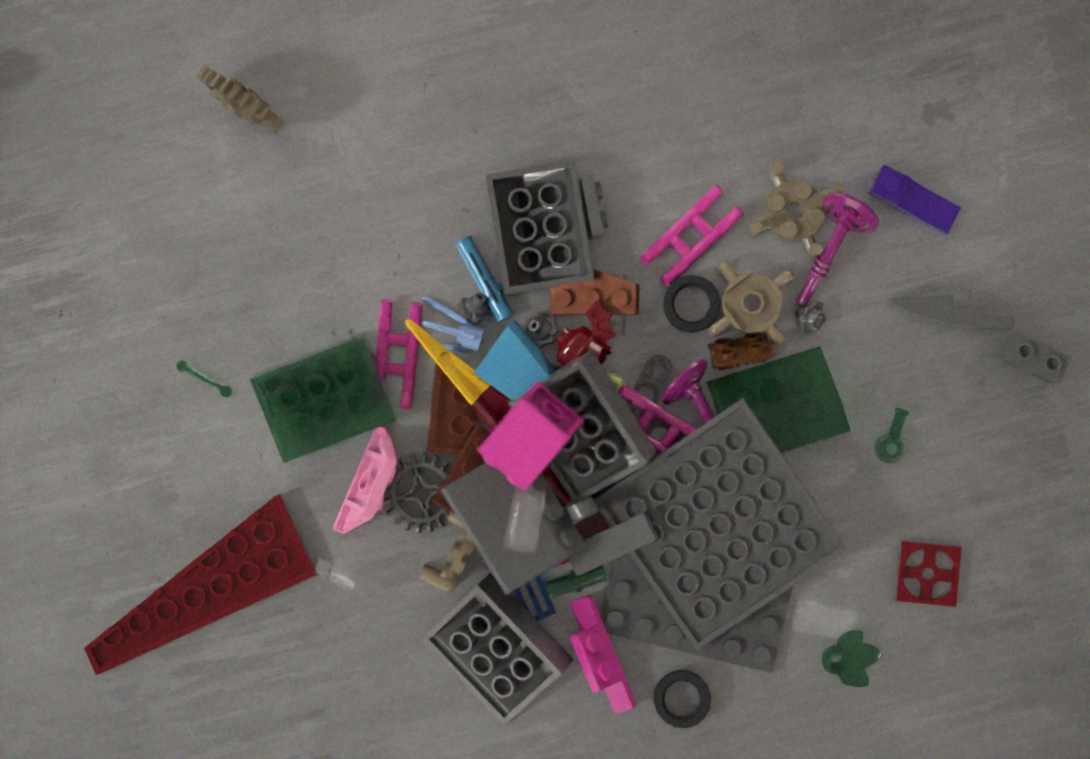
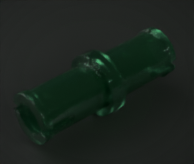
[544,565,608,600]

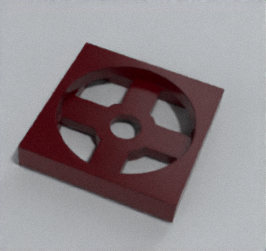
[895,541,962,607]

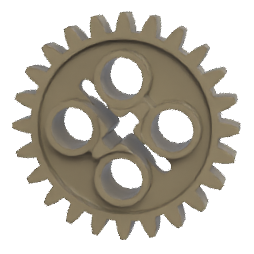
[196,65,285,134]

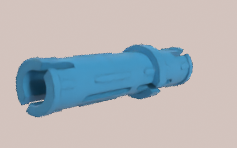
[454,235,514,323]

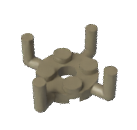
[748,161,844,257]
[708,261,794,347]
[418,509,475,592]

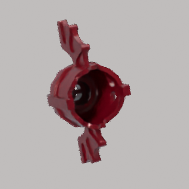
[552,299,616,370]

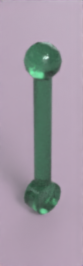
[176,360,232,397]

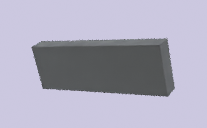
[568,511,658,576]

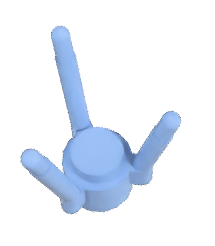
[422,297,484,354]

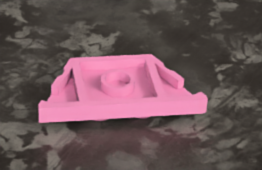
[332,423,397,534]

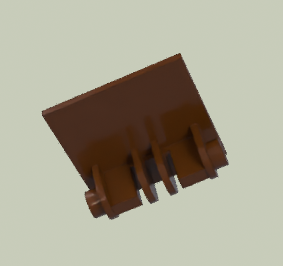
[707,332,775,371]

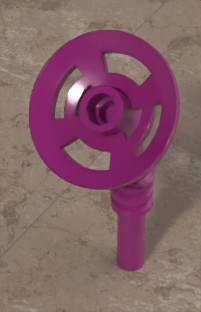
[796,193,879,307]
[661,359,714,424]

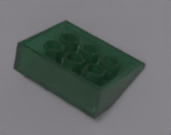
[250,332,396,463]
[706,346,851,453]

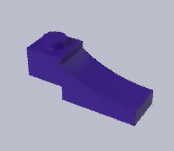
[868,164,961,235]

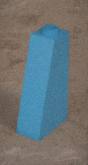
[474,319,557,400]

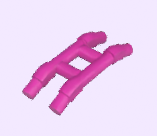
[640,184,744,287]
[370,299,423,410]
[618,385,697,455]

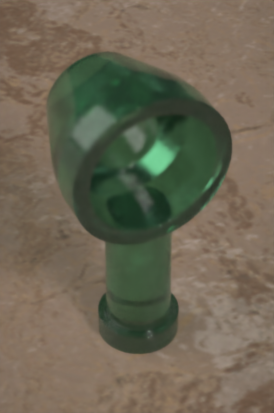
[874,407,910,464]

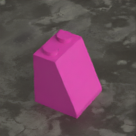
[478,381,584,490]

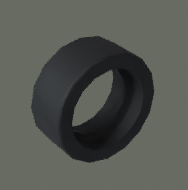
[663,275,721,333]
[653,670,711,728]

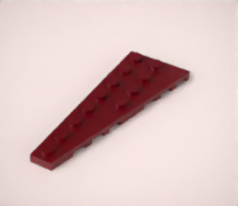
[84,494,317,675]

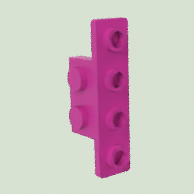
[570,595,636,714]

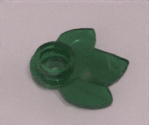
[822,630,882,687]

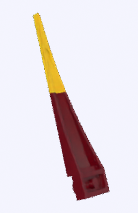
[405,319,571,507]

